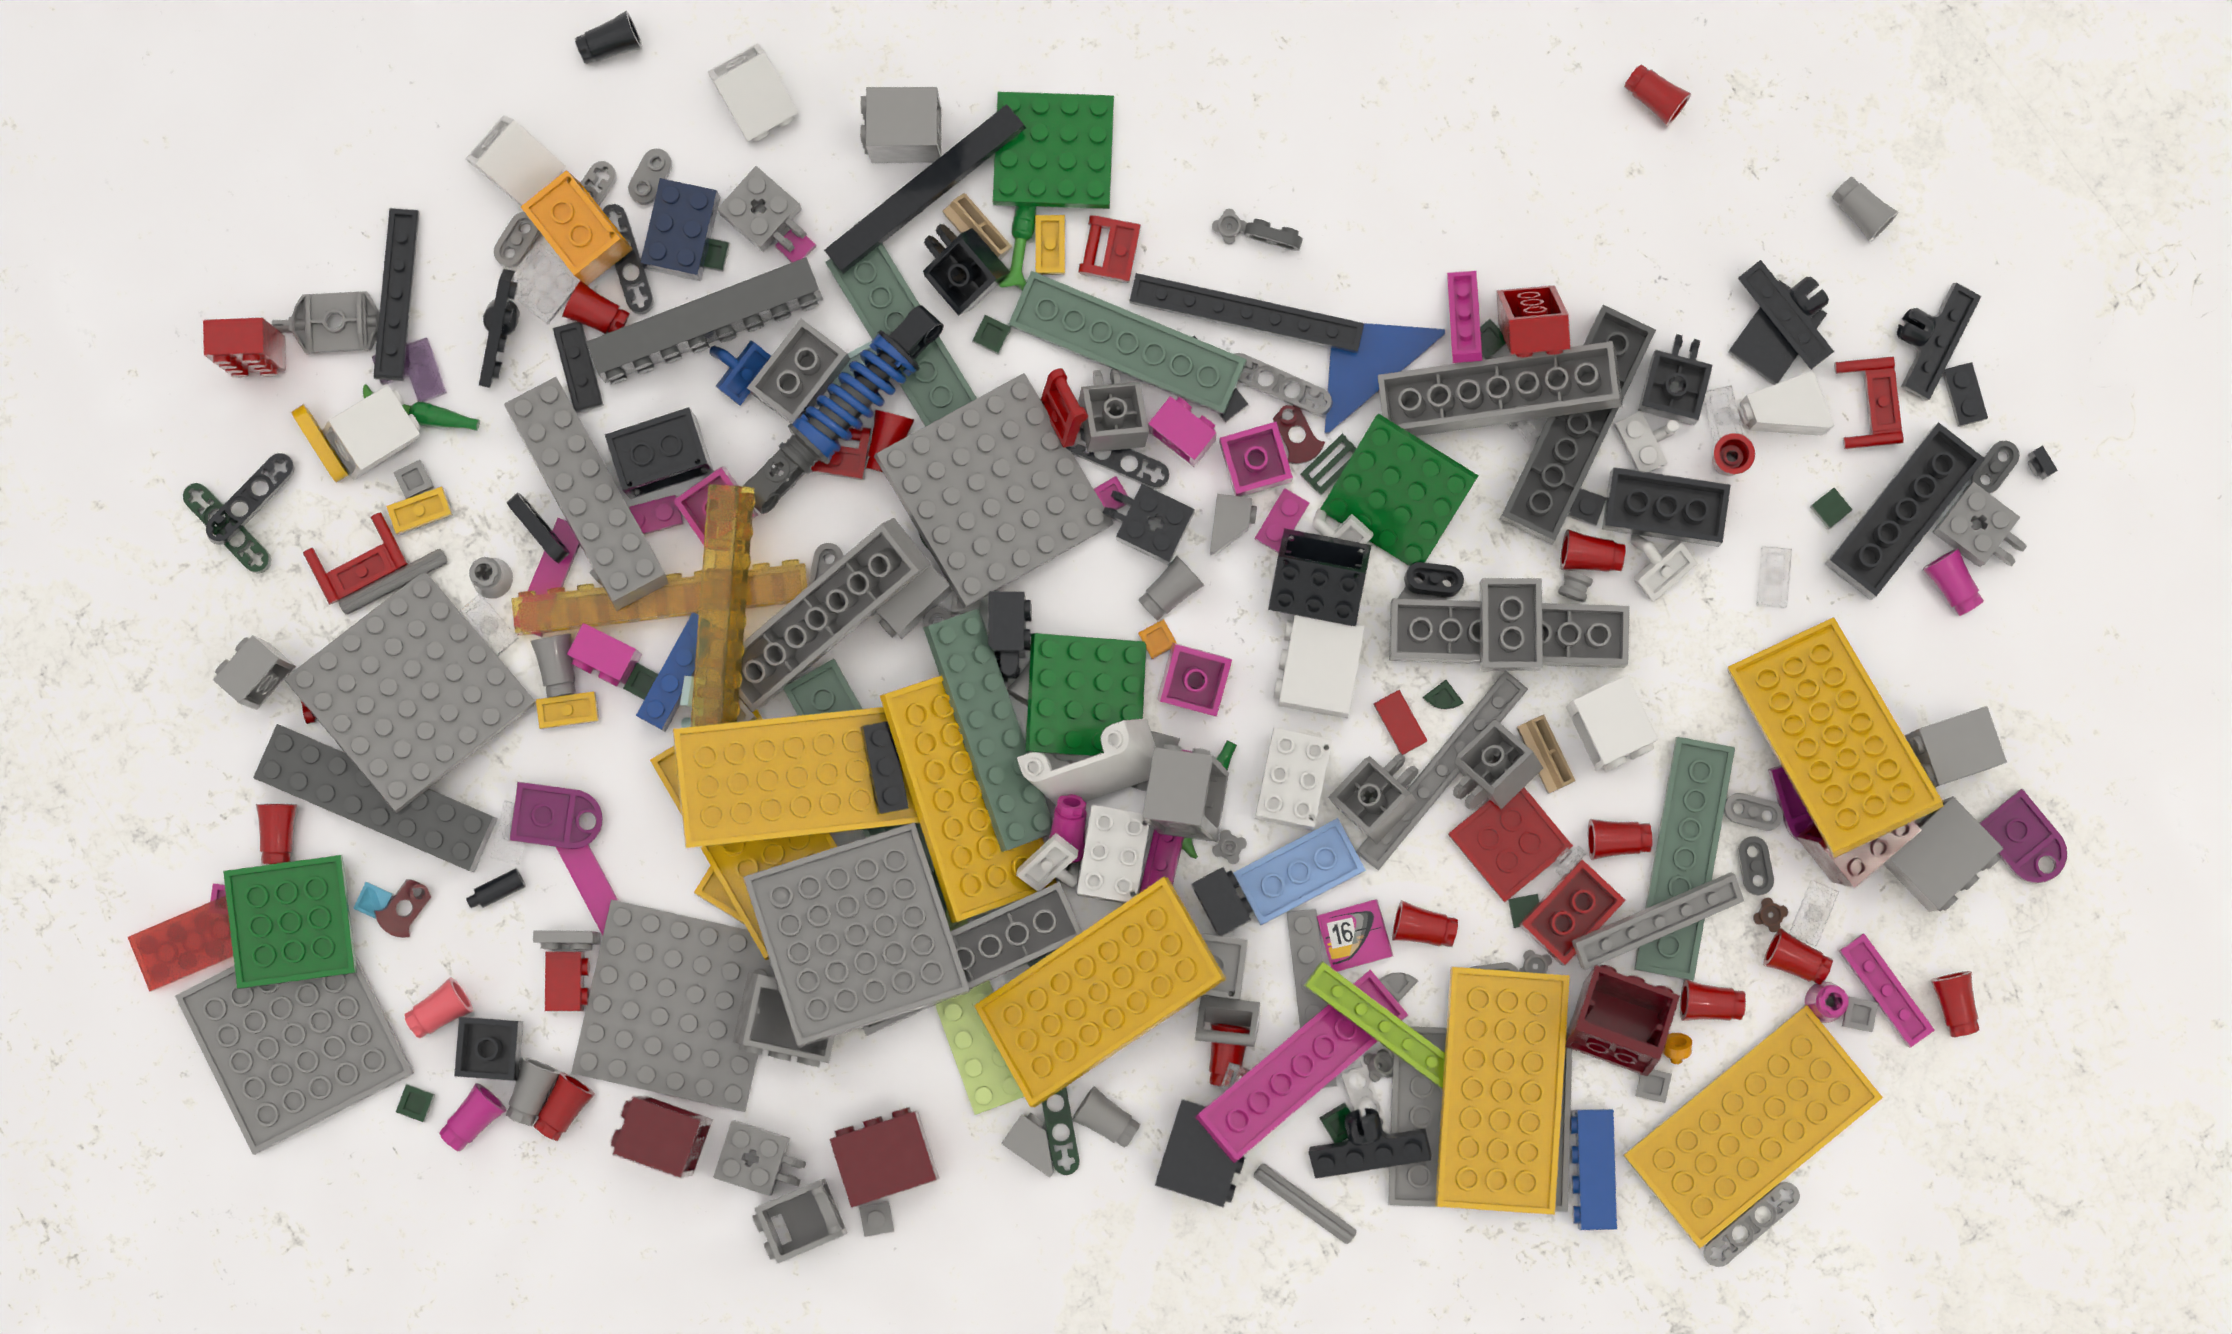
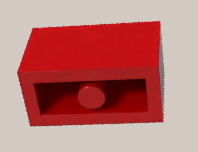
[545,952,590,1011]

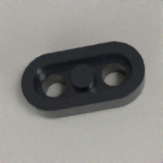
[1404,562,1464,597]

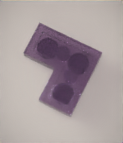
[372,337,447,402]

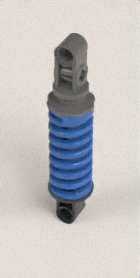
[741,305,944,514]

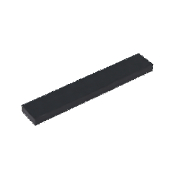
[373,208,420,381]

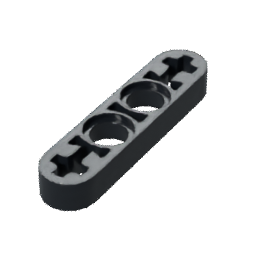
[603,204,654,315]
[1066,427,1169,489]
[205,453,294,545]

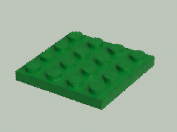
[993,92,1114,209]
[1320,413,1479,566]
[1026,633,1146,756]
[223,855,357,989]

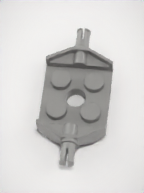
[271,291,379,355]

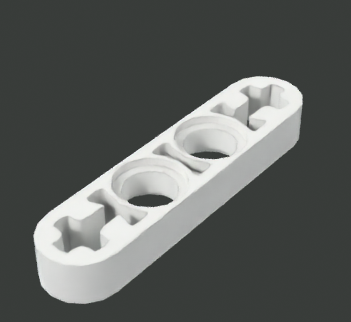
[1340,1055,1391,1134]

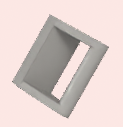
[1195,996,1260,1047]

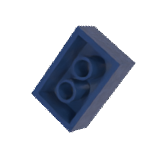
[640,178,720,281]

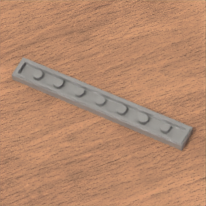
[1356,671,1528,870]

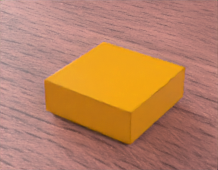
[1138,619,1177,659]

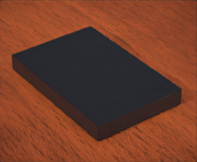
[1728,280,1828,385]

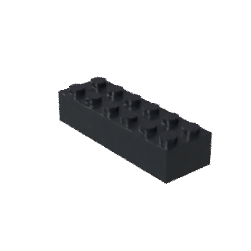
[1825,422,1985,600]

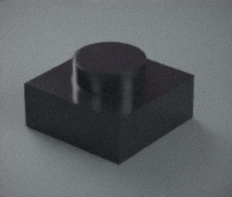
[2027,445,2058,480]
[1568,488,1606,527]

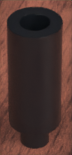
[466,868,526,909]

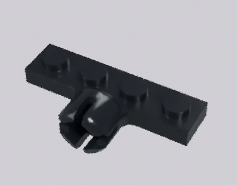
[1738,260,1835,370]
[479,269,520,388]
[1897,282,1981,400]
[1308,1108,1432,1179]

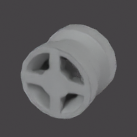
[1558,570,1593,602]

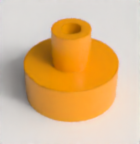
[1663,1033,1693,1064]

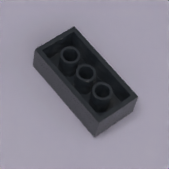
[1602,467,1731,547]

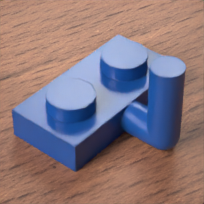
[710,340,771,406]

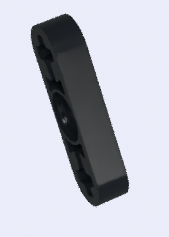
[506,492,570,563]

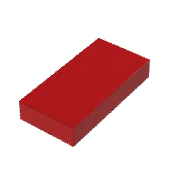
[1373,690,1428,755]

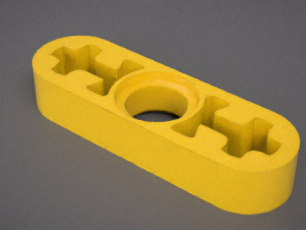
[291,404,349,483]

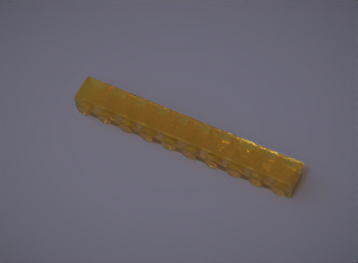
[691,484,755,727]
[511,559,808,636]

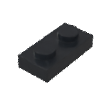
[1943,362,1988,427]

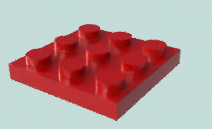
[1448,787,1573,903]

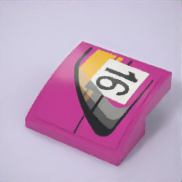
[1317,899,1393,972]

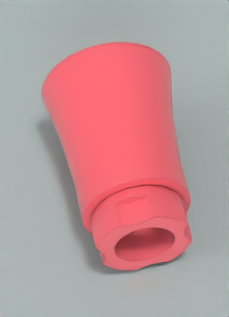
[404,977,473,1038]

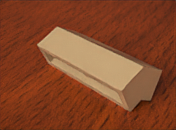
[943,193,1012,260]
[1517,715,1575,794]

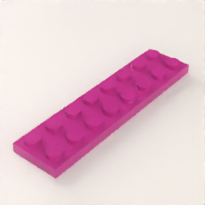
[1195,970,1408,1163]

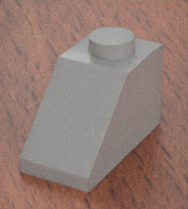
[1210,494,1257,556]
[1001,1112,1054,1177]

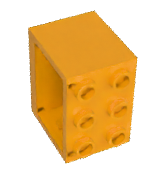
[521,170,633,286]

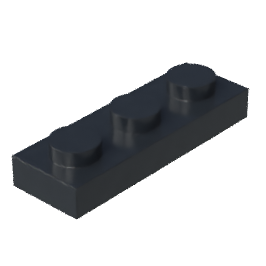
[861,721,909,814]

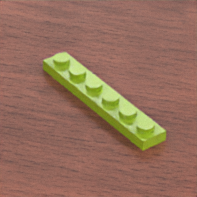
[1303,961,1445,1090]

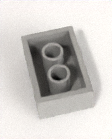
[747,319,851,424]
[1480,578,1543,671]
[213,635,296,710]

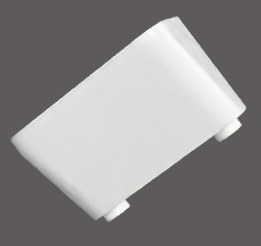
[1017,718,1156,805]

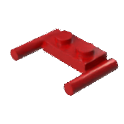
[1834,356,1904,449]
[303,512,407,605]

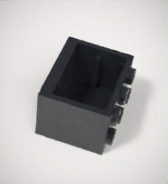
[605,407,714,499]
[1268,528,1371,627]
[1155,1099,1245,1207]

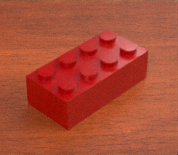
[1496,285,1570,358]
[203,317,286,378]

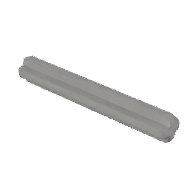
[339,549,447,614]
[1254,1164,1357,1244]

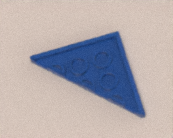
[1324,323,1445,434]

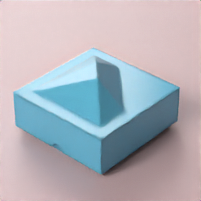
[353,882,394,919]

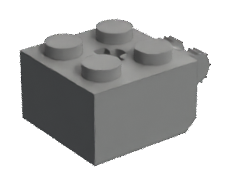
[717,166,807,252]
[1078,369,1149,453]
[1932,482,2027,567]
[1453,719,1543,810]
[1328,754,1419,844]
[713,1120,807,1196]

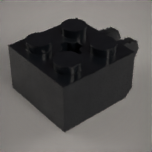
[923,224,1010,316]
[1638,334,1713,425]
[1102,484,1195,566]
[988,591,1032,679]

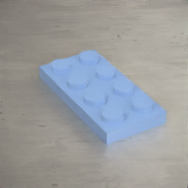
[1233,818,1366,925]

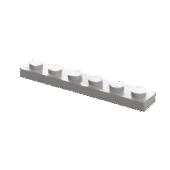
[1572,872,1744,970]
[1287,909,1337,1088]

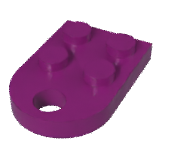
[1768,765,1813,842]
[509,782,603,849]
[1979,789,2067,883]

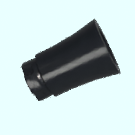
[575,10,642,64]

